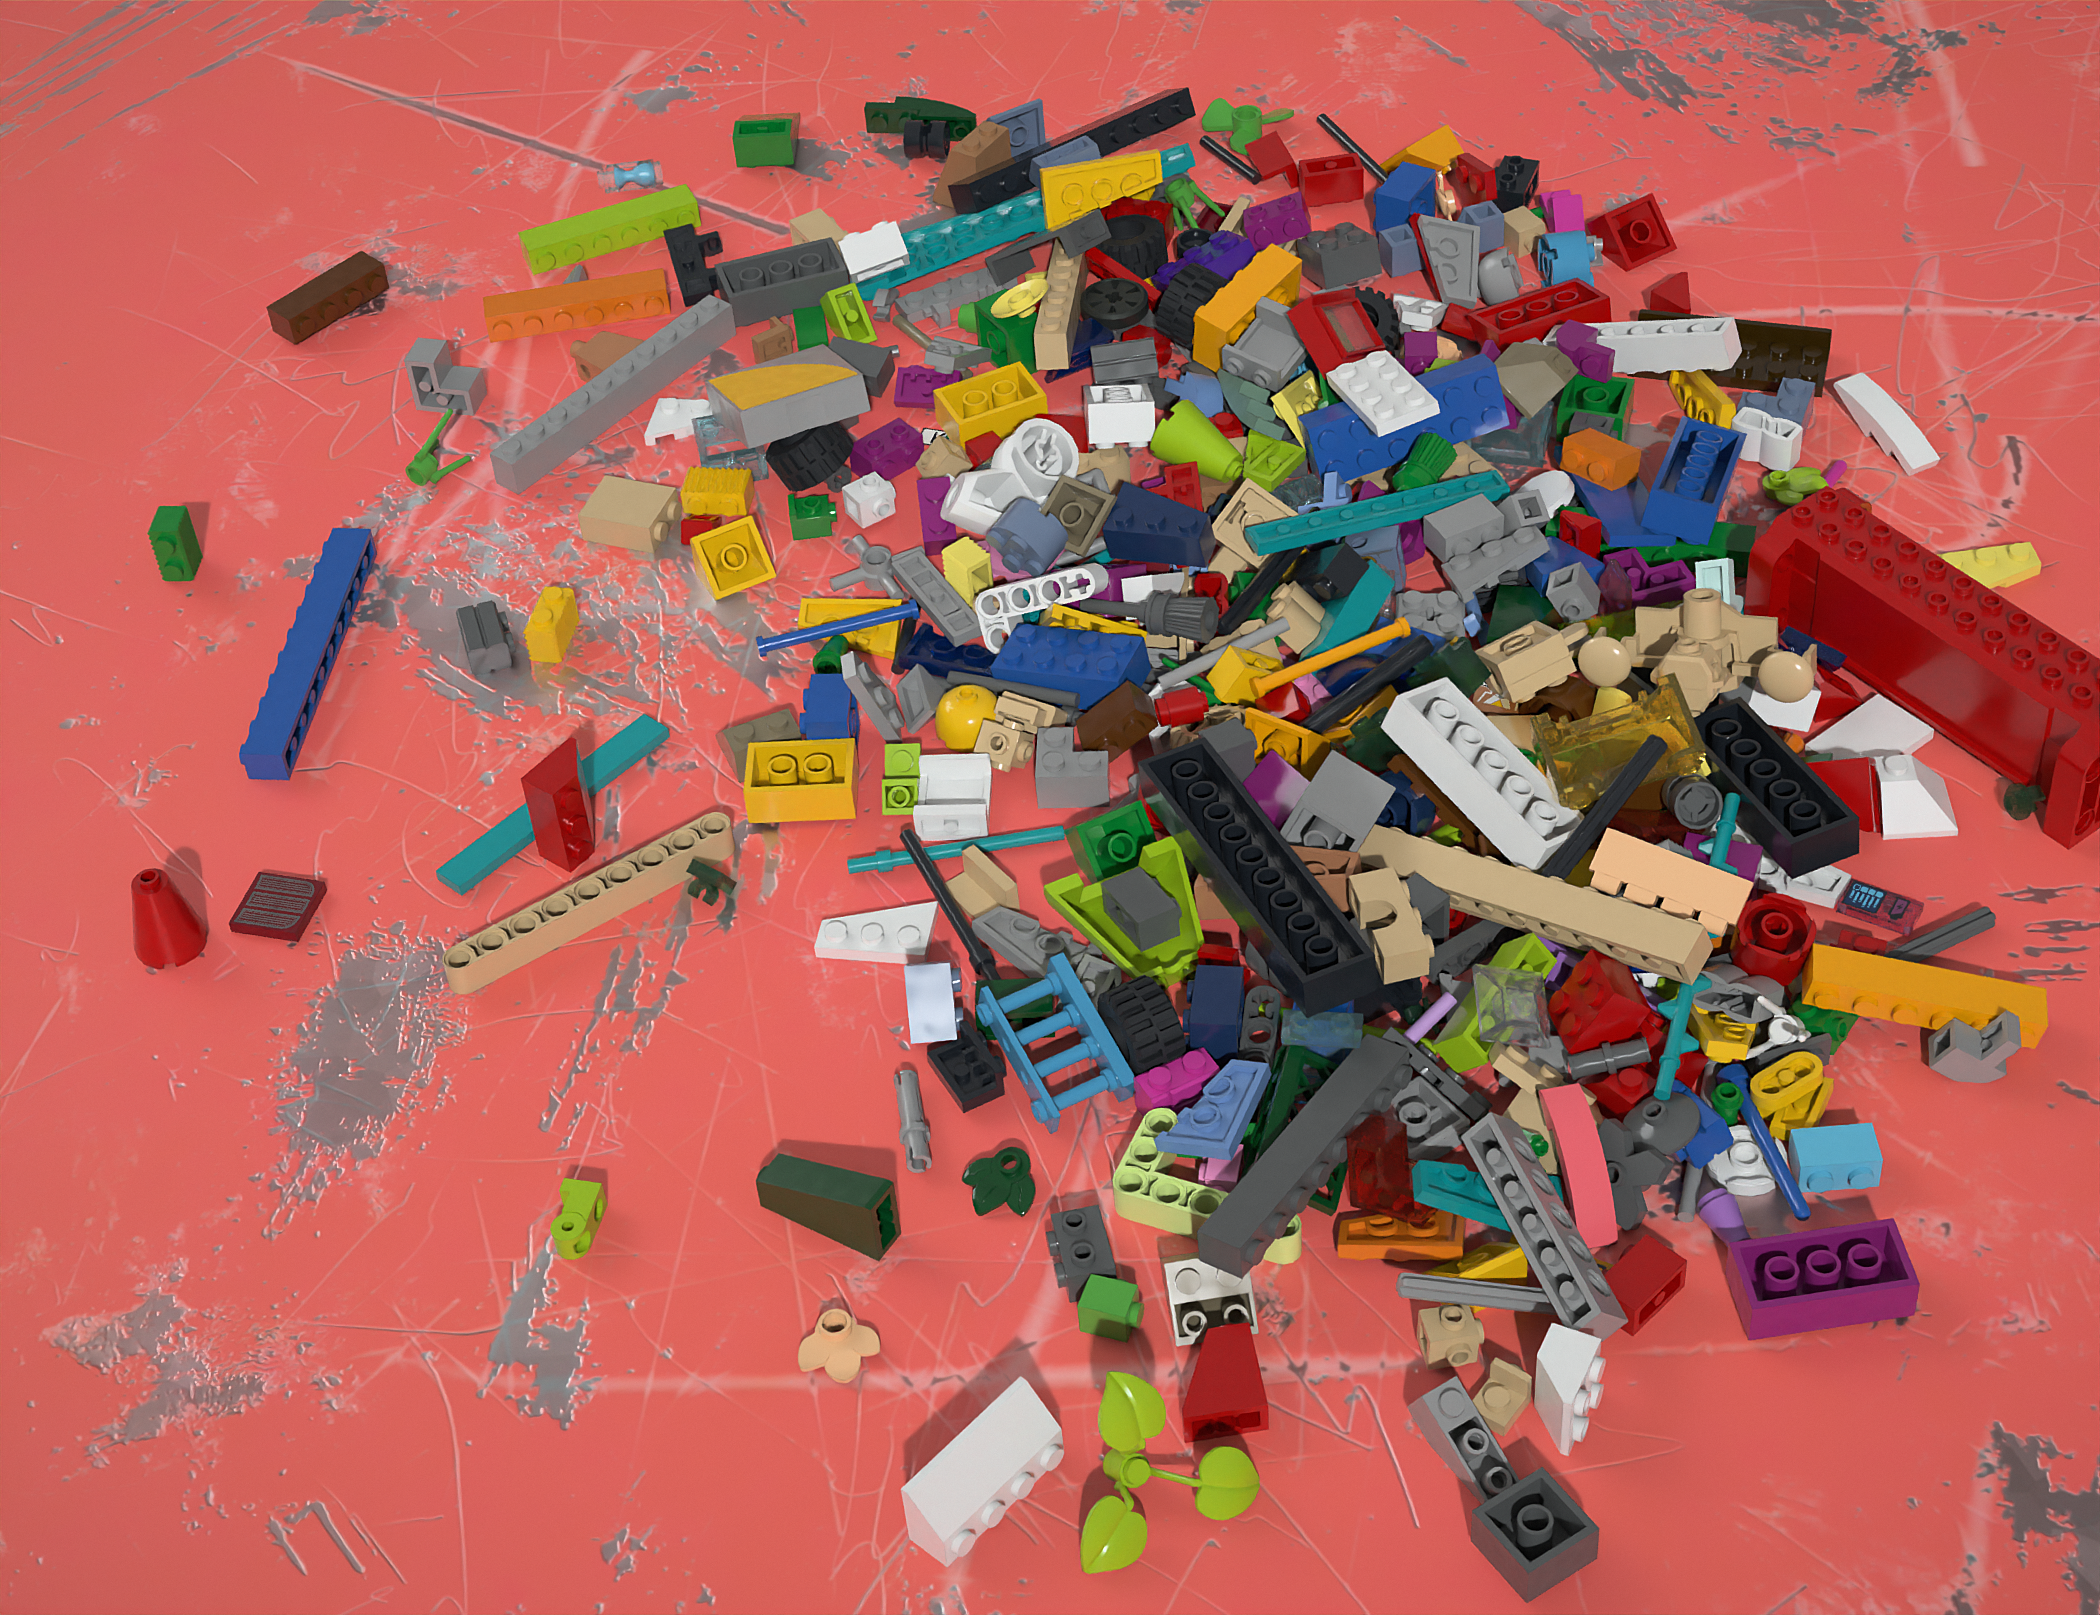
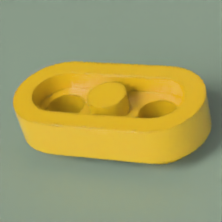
[1750,1052,1823,1111]

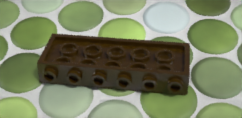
[1627,309,1832,397]

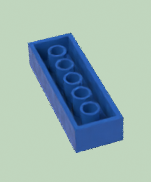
[1297,353,1510,489]
[1640,416,1747,546]

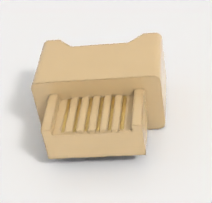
[994,691,1068,735]

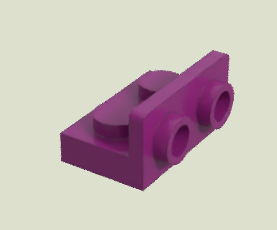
[894,365,964,409]

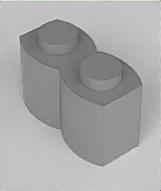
[1692,963,1784,1024]

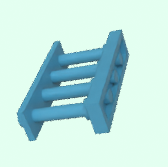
[976,952,1135,1134]

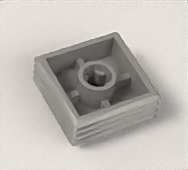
[1395,590,1465,649]
[1367,1076,1470,1175]

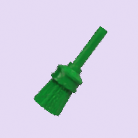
[1382,433,1457,528]

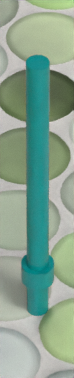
[847,825,1065,874]

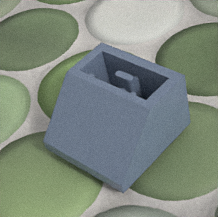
[1029,135,1101,190]

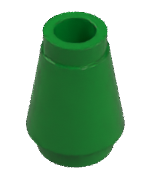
[813,635,849,674]

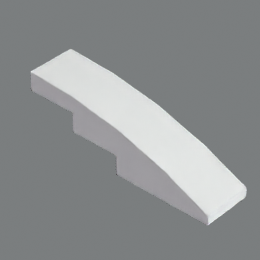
[1833,372,1940,476]

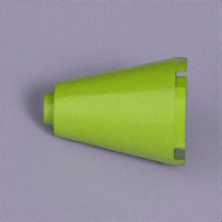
[1150,399,1244,483]

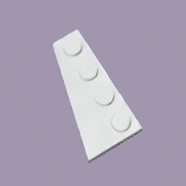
[1699,815,1852,908]

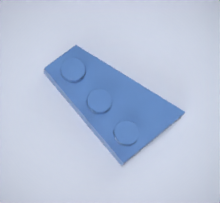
[1154,1059,1272,1161]

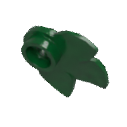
[961,1147,1036,1217]

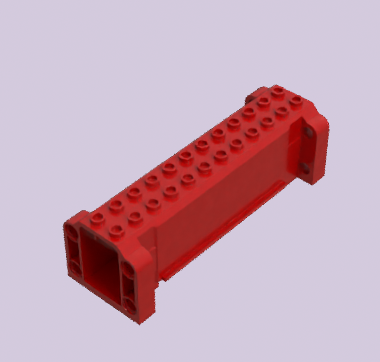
[1744,486,2100,850]

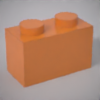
[1560,428,1642,491]

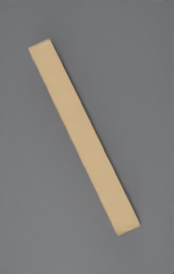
[442,812,735,995]

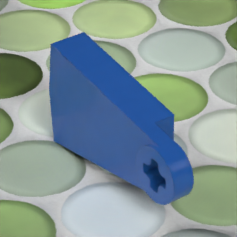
[1525,536,1605,597]

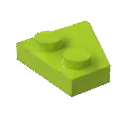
[1243,429,1306,492]

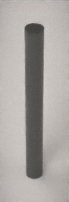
[947,671,1080,707]

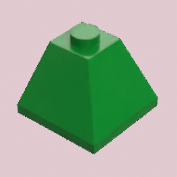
[1063,800,1157,884]

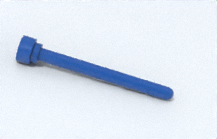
[1716,1064,1811,1221]

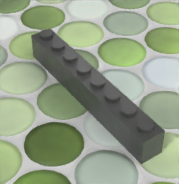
[1197,1033,1413,1279]

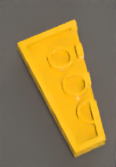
[1669,369,1736,429]

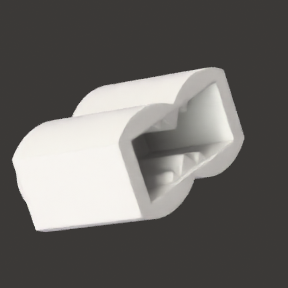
[1731,407,1803,472]

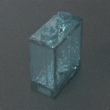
[691,415,769,481]

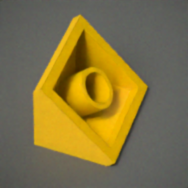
[690,515,777,601]
[1422,1241,1528,1314]

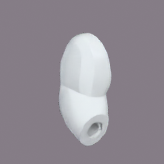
[940,418,1079,536]

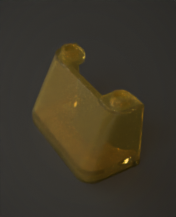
[1530,672,1706,810]

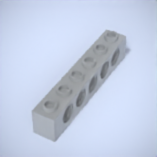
[1461,1112,1629,1343]

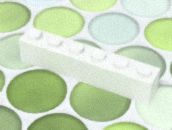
[1543,317,1742,374]

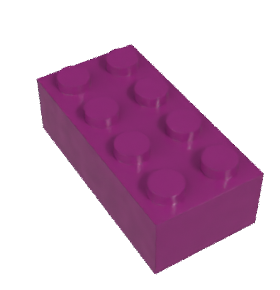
[1725,1218,1920,1341]

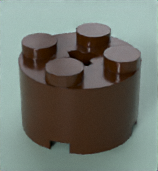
[1519,675,1598,756]

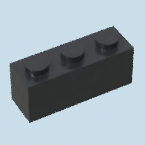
[1278,543,1370,603]

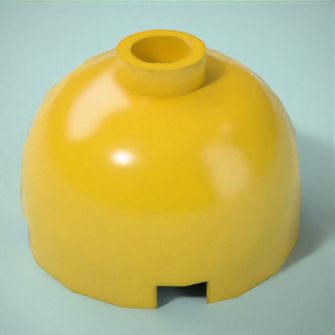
[935,685,998,753]

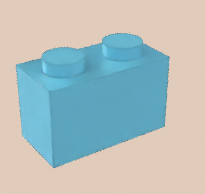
[1787,1123,1883,1193]

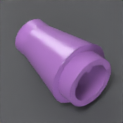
[1697,1188,1751,1247]

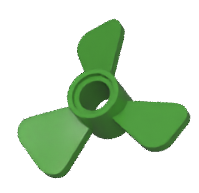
[1202,98,1294,156]

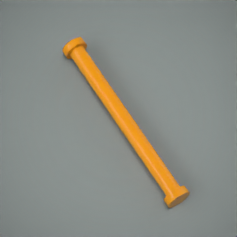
[1249,616,1411,699]

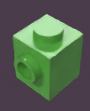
[1077,1274,1144,1343]

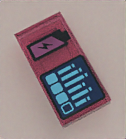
[1836,878,1924,936]

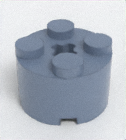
[985,498,1068,577]

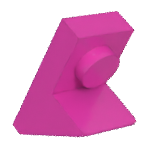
[1539,189,1585,233]

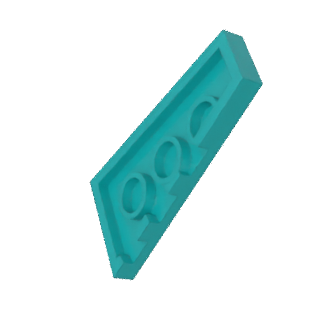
[1412,1160,1564,1233]

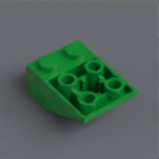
[732,112,800,168]

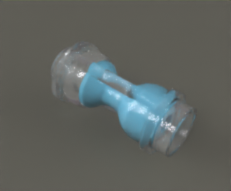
[597,159,664,194]

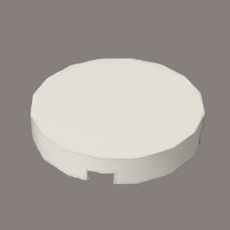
[1515,470,1575,519]
[1705,1125,1787,1197]

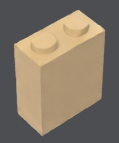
[578,475,682,554]

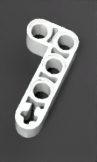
[975,563,1109,654]

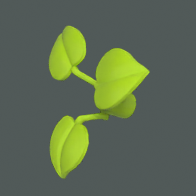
[1080,1371,1260,1574]

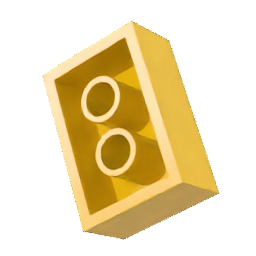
[933,361,1048,452]
[743,738,859,823]

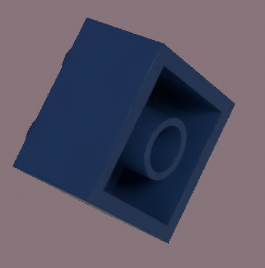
[1183,965,1245,1070]

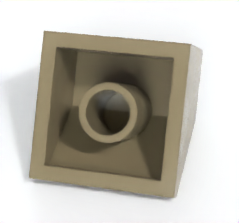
[715,709,802,783]

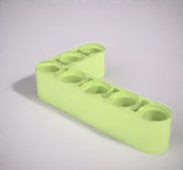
[1112,1108,1302,1264]

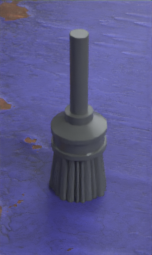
[1080,591,1219,644]

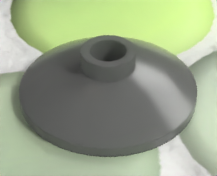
[1623,1092,1701,1156]

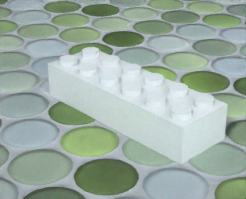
[1380,677,1585,875]

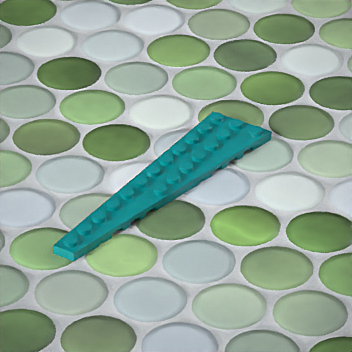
[850,143,1196,301]

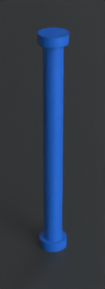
[756,599,920,657]

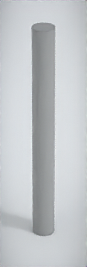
[1157,617,1290,690]

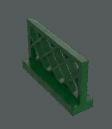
[1239,1035,1353,1216]

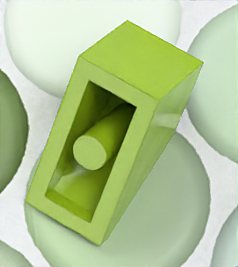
[819,282,878,344]

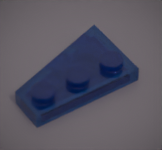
[899,623,998,679]

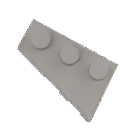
[1417,215,1480,309]
[924,335,992,374]
[972,906,1103,978]

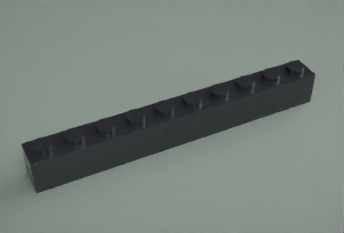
[948,87,1196,214]

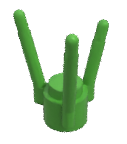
[1164,178,1225,231]
[405,409,471,486]

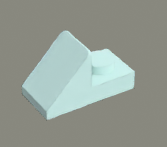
[1695,558,1745,613]

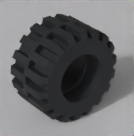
[1094,214,1169,280]
[1156,263,1230,351]
[1327,286,1401,357]
[765,421,854,492]
[1097,975,1186,1077]

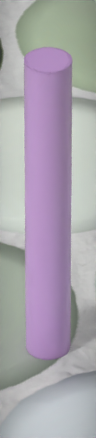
[1402,991,1457,1046]

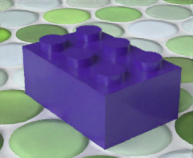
[1150,230,1256,294]

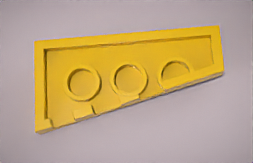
[1039,149,1163,229]

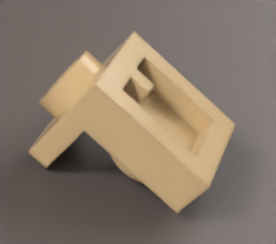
[1472,1358,1532,1437]

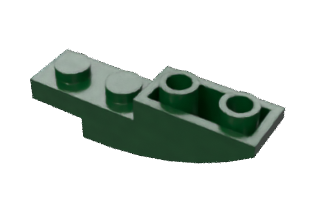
[864,96,977,141]

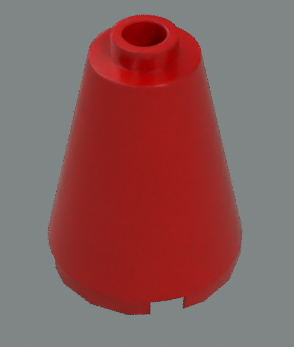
[131,868,207,969]

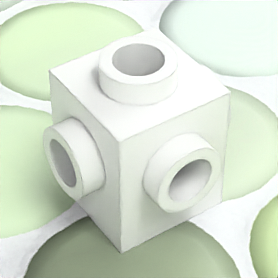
[842,471,896,529]

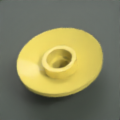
[991,278,1049,318]

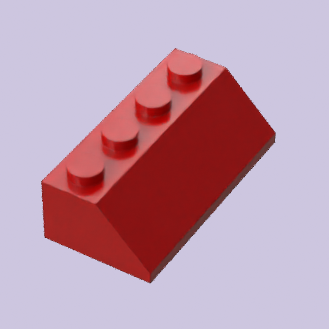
[1467,277,1612,354]

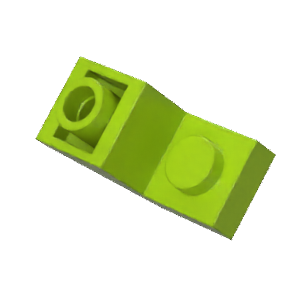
[882,743,922,815]

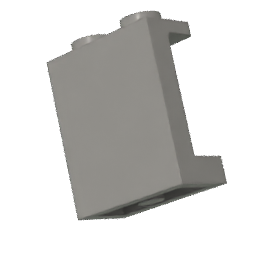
[1222,296,1309,393]

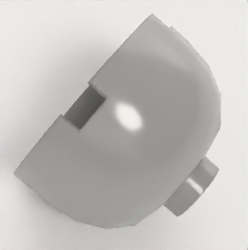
[1477,246,1524,306]

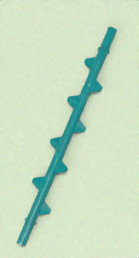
[1654,793,1740,1100]

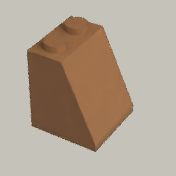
[932,120,1012,209]

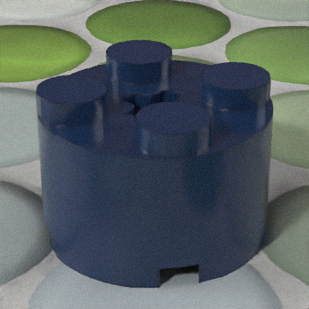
[1365,770,1436,839]

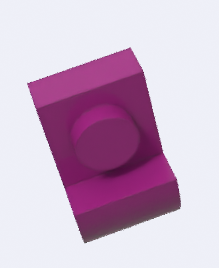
[1555,319,1615,383]

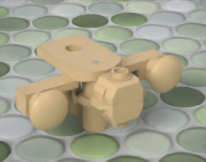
[1578,588,1817,718]

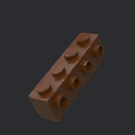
[266,251,390,345]

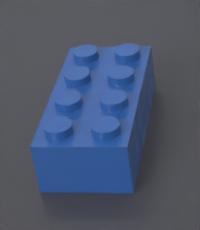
[990,623,1151,710]

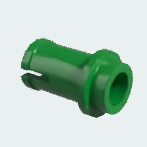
[1711,1083,1744,1127]

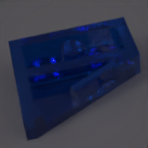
[1780,626,1847,672]

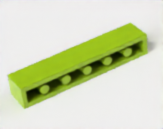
[518,184,701,275]

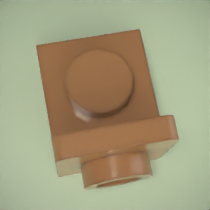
[751,316,794,364]

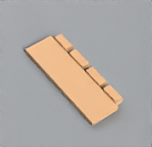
[1589,827,1754,937]

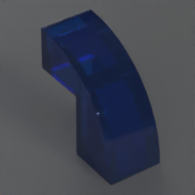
[1315,653,1422,697]

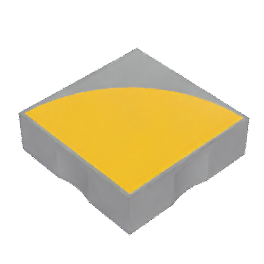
[704,344,871,449]

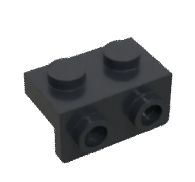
[927,1020,1007,1113]

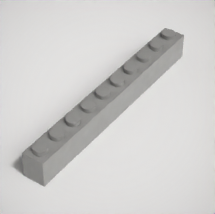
[490,294,736,495]

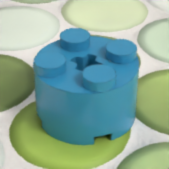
[1538,230,1595,289]

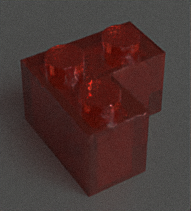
[1346,1114,1439,1227]

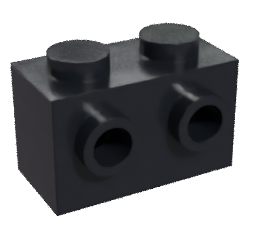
[1492,155,1540,213]

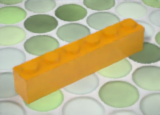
[1802,943,2048,1049]

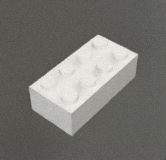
[1083,384,1155,449]

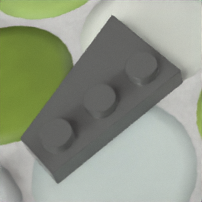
[1381,1026,1493,1123]

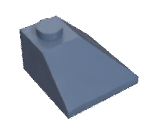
[985,98,1046,157]

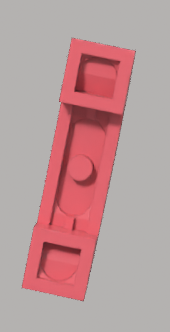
[1538,1083,1618,1249]

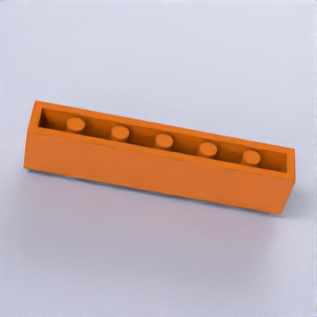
[483,268,671,343]

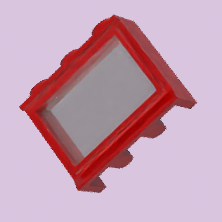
[1286,288,1392,380]

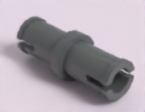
[1567,1036,1652,1080]

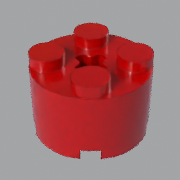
[1730,893,1817,986]

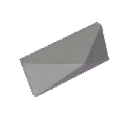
[896,664,947,734]

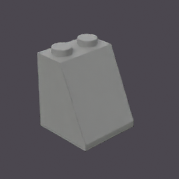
[1280,749,1396,852]

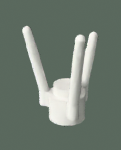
[1746,996,1811,1060]

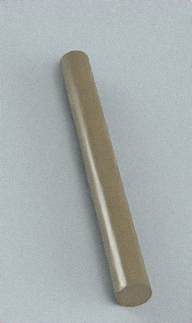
[892,314,973,380]

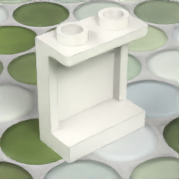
[913,753,993,841]

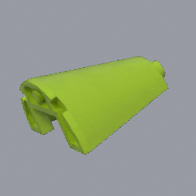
[1043,836,1205,991]

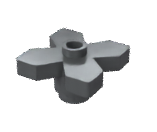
[1598,1118,1673,1231]

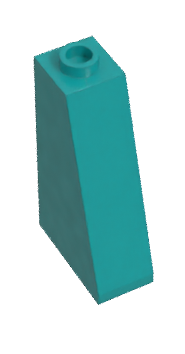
[1298,559,1395,685]

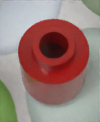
[1154,686,1209,729]

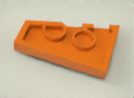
[1338,1206,1466,1262]

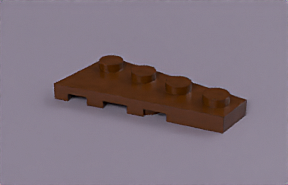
[1387,753,1512,866]

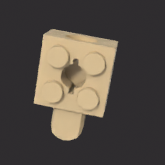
[1208,477,1300,586]
[1473,620,1592,703]

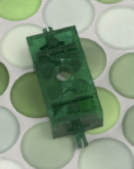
[1342,636,1492,773]

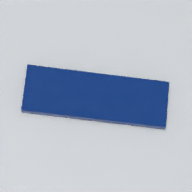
[1553,446,1677,547]

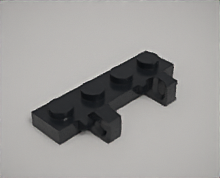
[663,223,723,307]

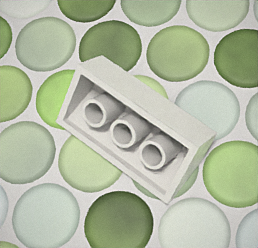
[901,1376,1064,1567]

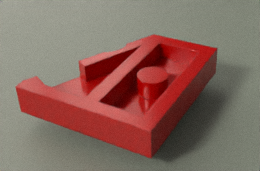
[1455,152,1497,210]

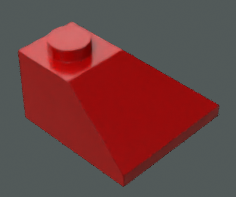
[1587,193,1678,272]
[1574,1064,1658,1123]

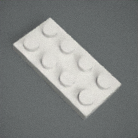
[1326,350,1440,437]

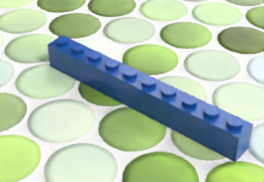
[239,528,377,780]

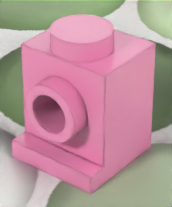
[1198,1144,1244,1193]

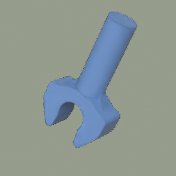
[1463,592,1490,647]

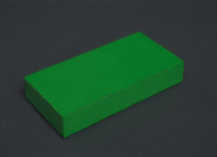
[793,305,829,352]

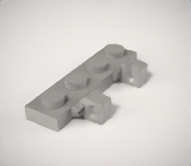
[894,267,1018,329]

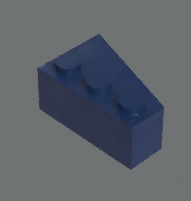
[1102,482,1216,568]

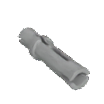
[893,1070,932,1173]

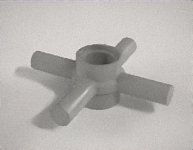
[829,535,926,600]

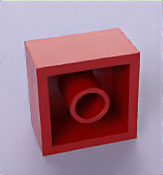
[1546,949,1652,1055]

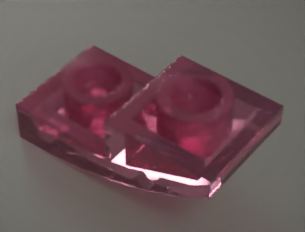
[1596,559,1632,637]

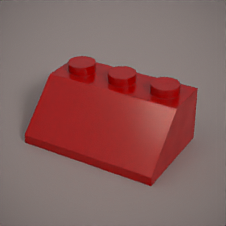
[521,737,595,873]

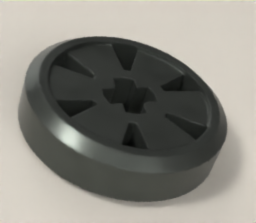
[1080,278,1149,330]

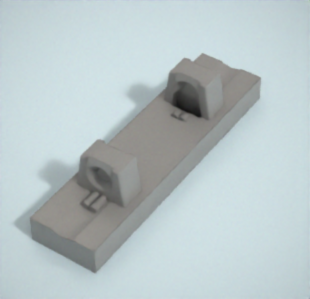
[891,550,982,648]

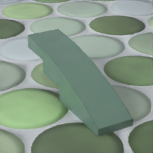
[1217,368,1285,441]

